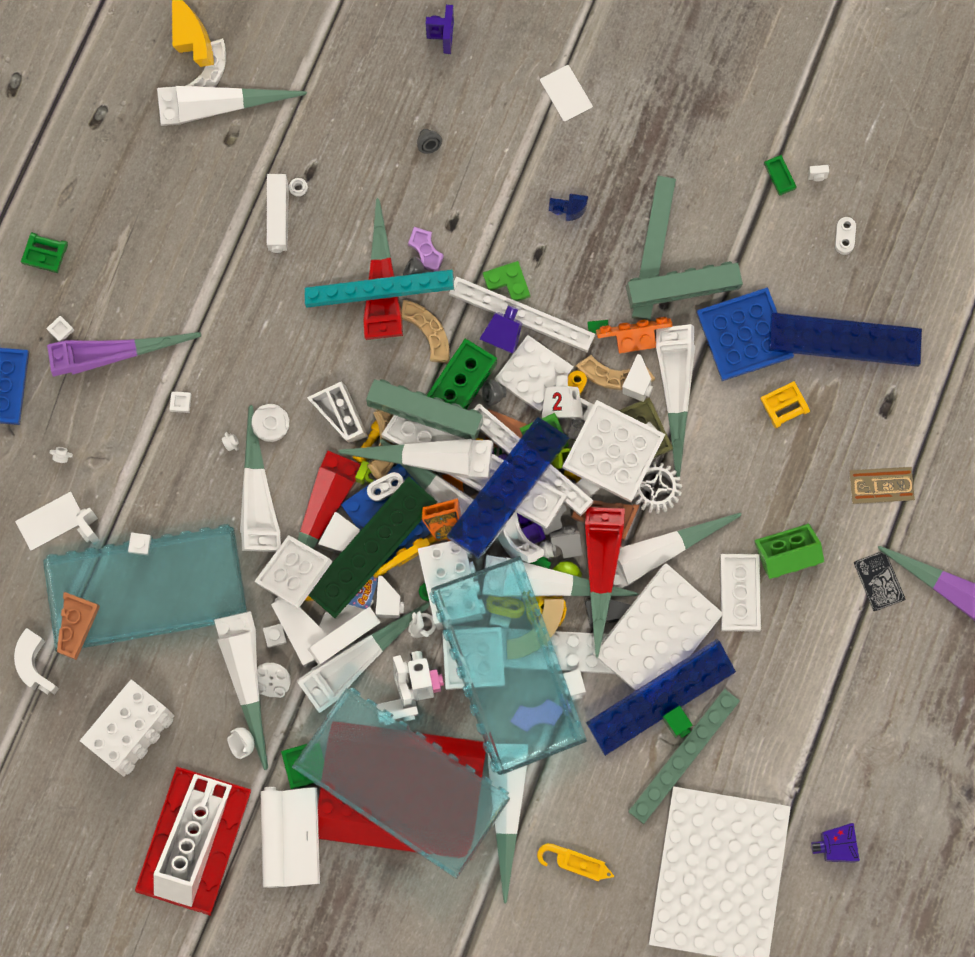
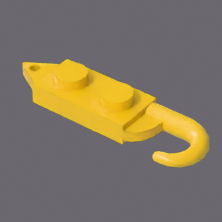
[373,537,437,578]
[537,843,614,882]

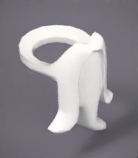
[408,611,436,638]

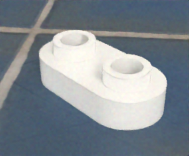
[835,217,856,255]
[367,472,404,501]

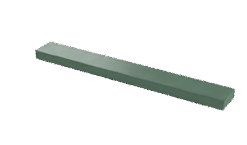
[632,176,676,321]

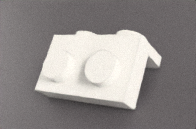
[74,508,100,545]
[376,698,418,726]

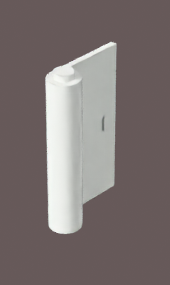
[261,787,320,888]

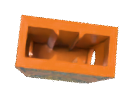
[422,498,463,541]

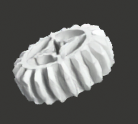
[633,462,682,514]

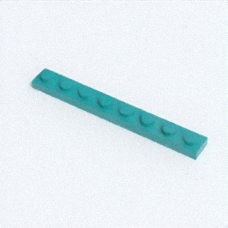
[305,270,454,308]

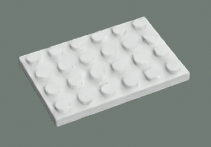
[593,564,723,704]

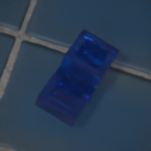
[549,194,588,221]

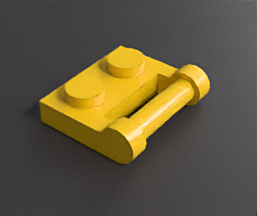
[760,381,810,429]

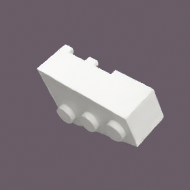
[307,382,368,444]

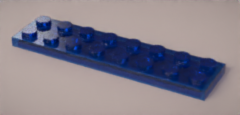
[769,313,922,367]
[447,417,569,559]
[586,639,736,756]

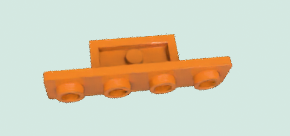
[596,317,672,353]

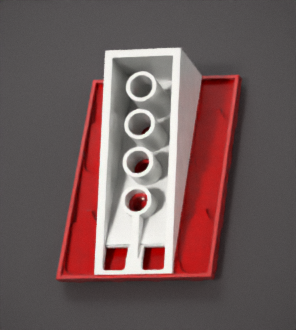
[135,767,251,916]

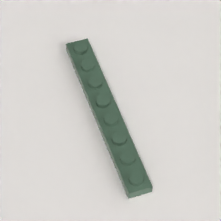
[628,689,740,825]

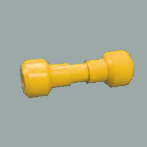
[352,420,380,464]

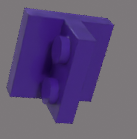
[425,4,454,54]

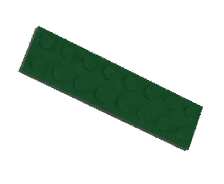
[308,476,437,618]

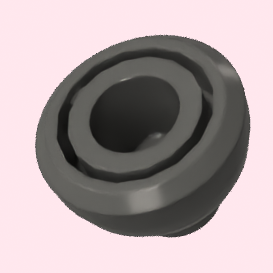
[417,129,442,154]
[403,257,427,276]
[482,379,507,406]

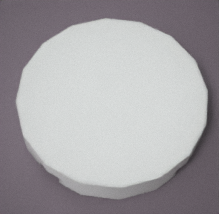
[251,404,289,442]

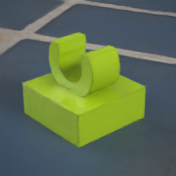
[355,461,374,485]

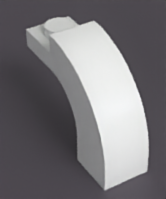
[491,505,544,563]
[14,628,59,695]

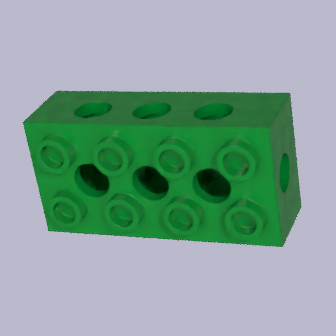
[427,338,497,410]

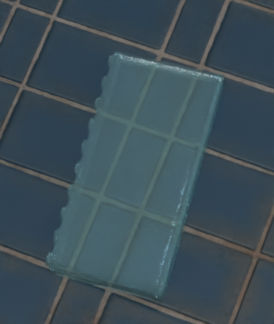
[43,524,248,653]
[429,556,587,775]
[292,687,510,879]

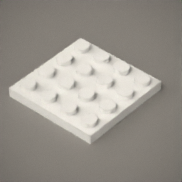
[562,400,665,502]

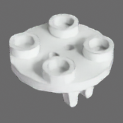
[257,663,291,698]

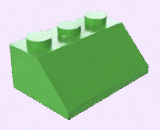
[754,524,824,579]

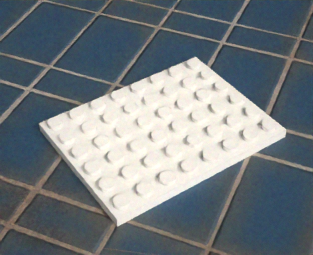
[649,787,791,957]

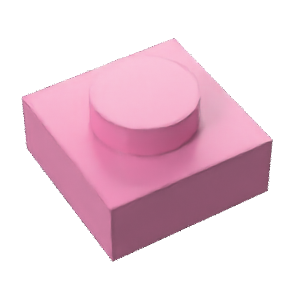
[429,669,444,693]

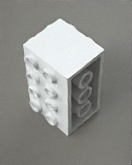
[418,538,485,630]
[80,680,174,777]

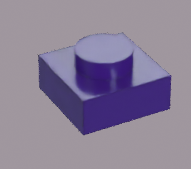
[521,522,546,544]

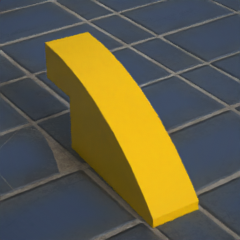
[172,0,214,67]

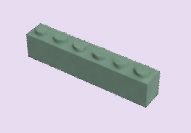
[626,261,743,309]
[366,379,483,440]

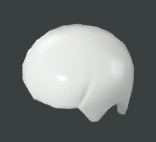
[227,728,255,759]

